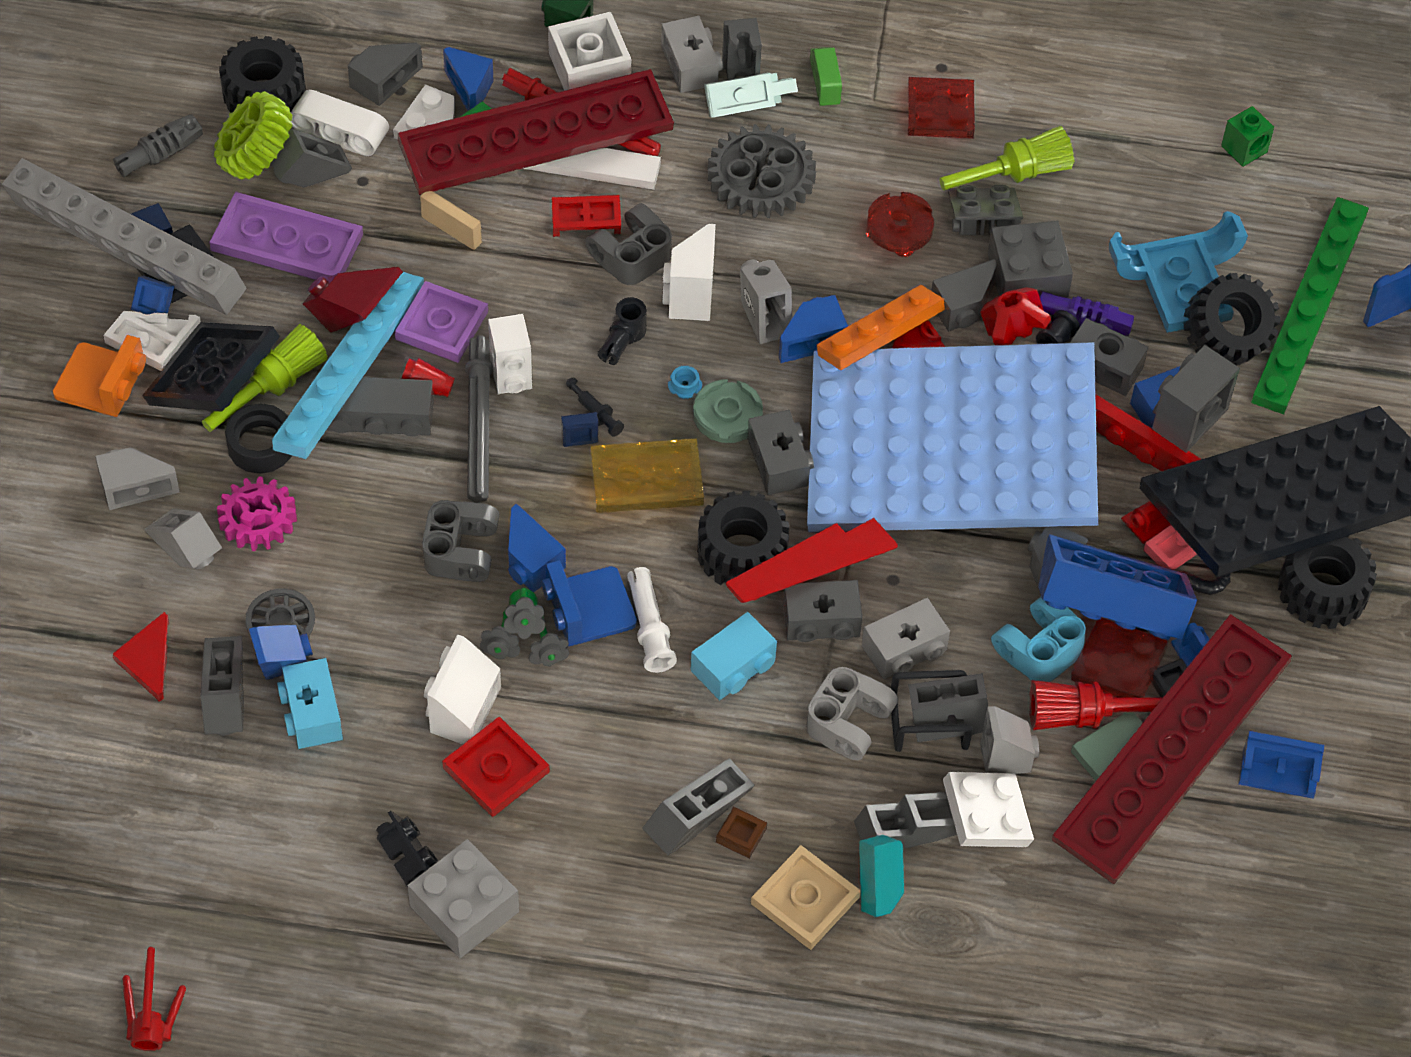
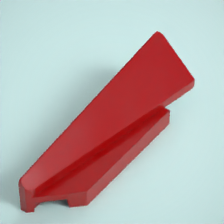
[726,518,898,603]

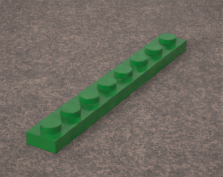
[1251,197,1369,415]

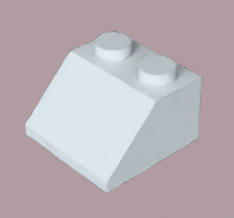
[663,224,716,321]

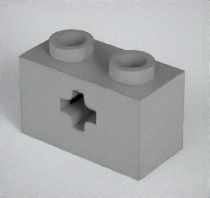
[661,16,723,93]
[861,597,950,679]

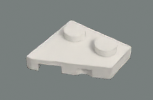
[393,84,455,140]

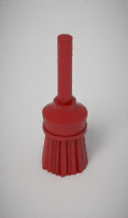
[1029,680,1163,730]

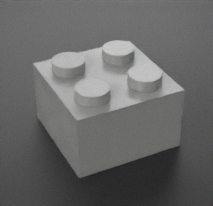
[408,839,519,958]

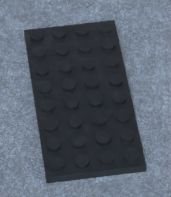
[1139,406,1411,577]

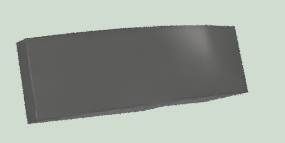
[854,792,957,849]

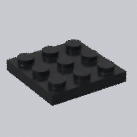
[142,322,280,412]

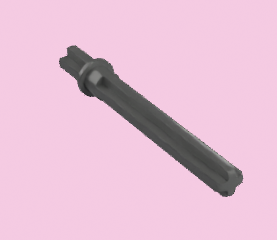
[465,335,493,503]

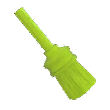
[939,126,1075,190]
[202,324,328,432]

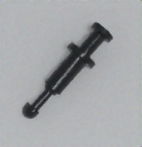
[566,378,624,437]

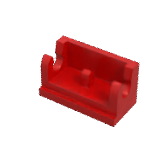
[552,195,621,237]

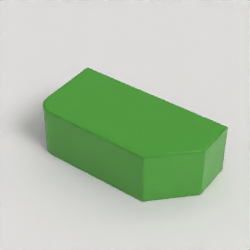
[810,47,842,106]

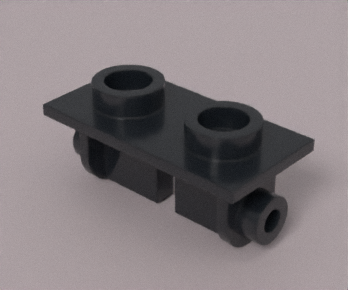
[376,811,438,887]

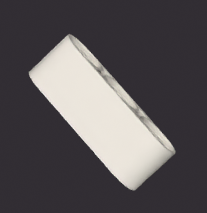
[290,90,389,156]

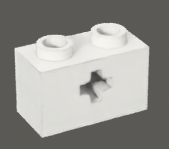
[488,314,532,394]

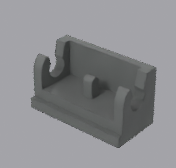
[722,18,762,80]

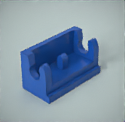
[1239,731,1324,799]

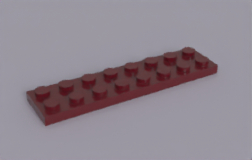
[398,69,674,195]
[1052,614,1292,885]

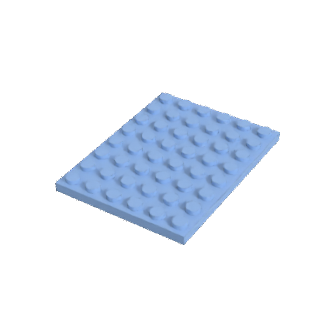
[807,342,1098,532]

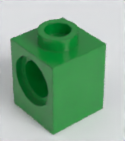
[1221,106,1274,167]

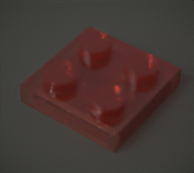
[908,77,975,139]
[1071,617,1168,697]

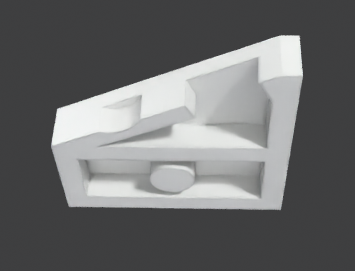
[103,311,201,371]

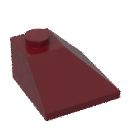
[302,267,403,333]

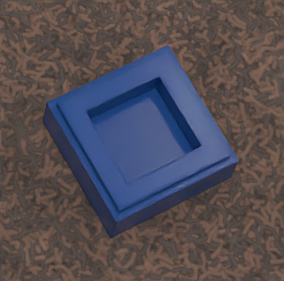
[131,276,174,314]

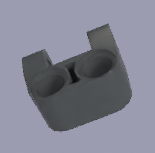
[585,203,672,285]
[422,500,500,582]

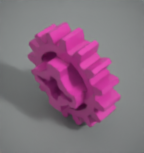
[217,476,297,551]

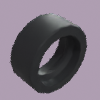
[225,403,292,474]

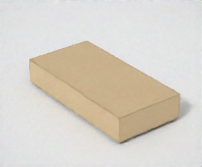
[420,191,482,250]

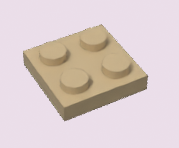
[751,845,861,950]

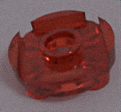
[866,192,934,257]

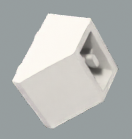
[424,635,501,744]

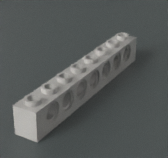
[2,158,247,315]

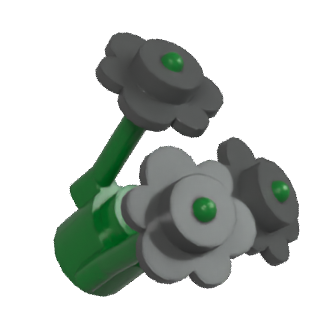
[480,588,569,666]

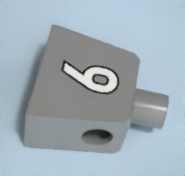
[740,259,792,344]

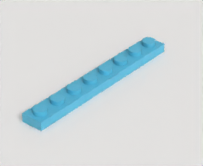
[272,272,424,459]

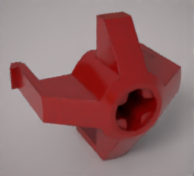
[980,288,1051,345]

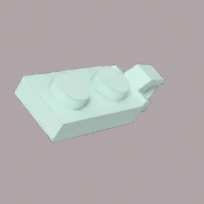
[704,72,798,118]

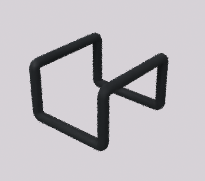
[891,670,973,752]

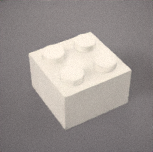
[548,12,632,91]

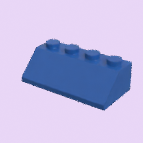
[1038,534,1197,640]

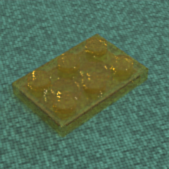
[591,438,704,513]

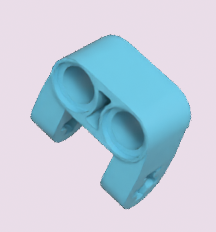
[991,597,1086,682]

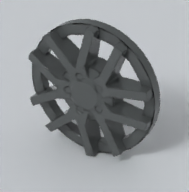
[245,589,315,639]

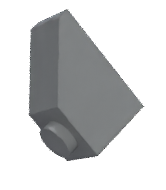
[95,447,180,510]
[145,509,222,569]
[980,706,1039,774]

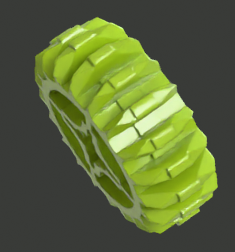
[214,91,293,180]

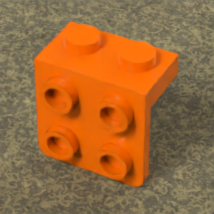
[53,335,146,417]

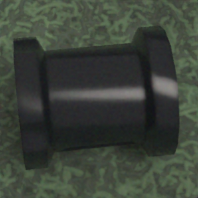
[1036,310,1080,344]

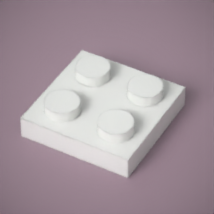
[943,772,1034,847]

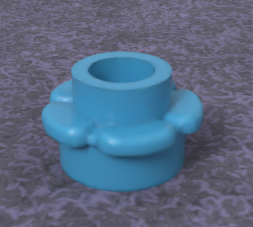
[668,366,702,399]

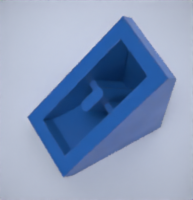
[443,47,494,111]

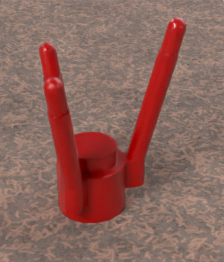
[122,946,186,1051]

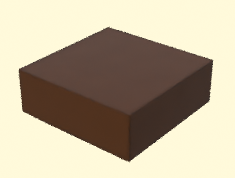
[716,807,767,859]

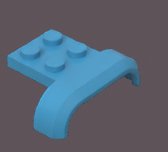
[1109,211,1248,333]

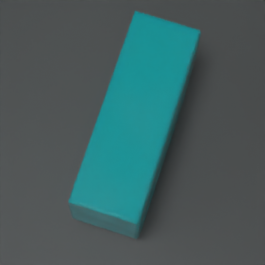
[859,835,904,917]

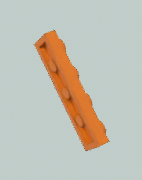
[817,285,945,370]

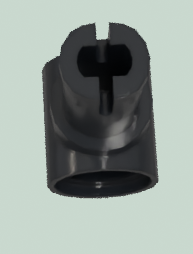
[597,297,647,365]

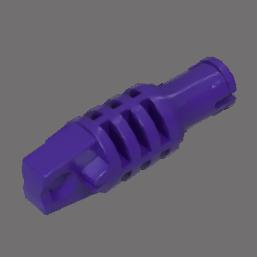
[1040,291,1134,337]

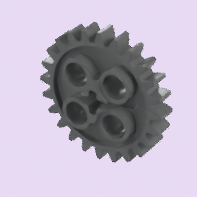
[707,124,816,218]

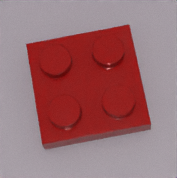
[442,716,550,817]

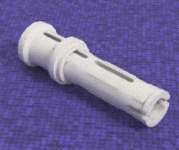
[627,567,677,673]

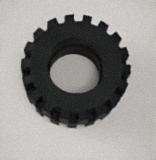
[219,36,306,113]
[1183,273,1280,366]
[697,491,789,585]
[1278,536,1377,629]

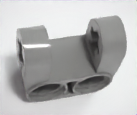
[806,667,898,761]

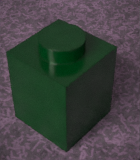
[541,0,593,27]

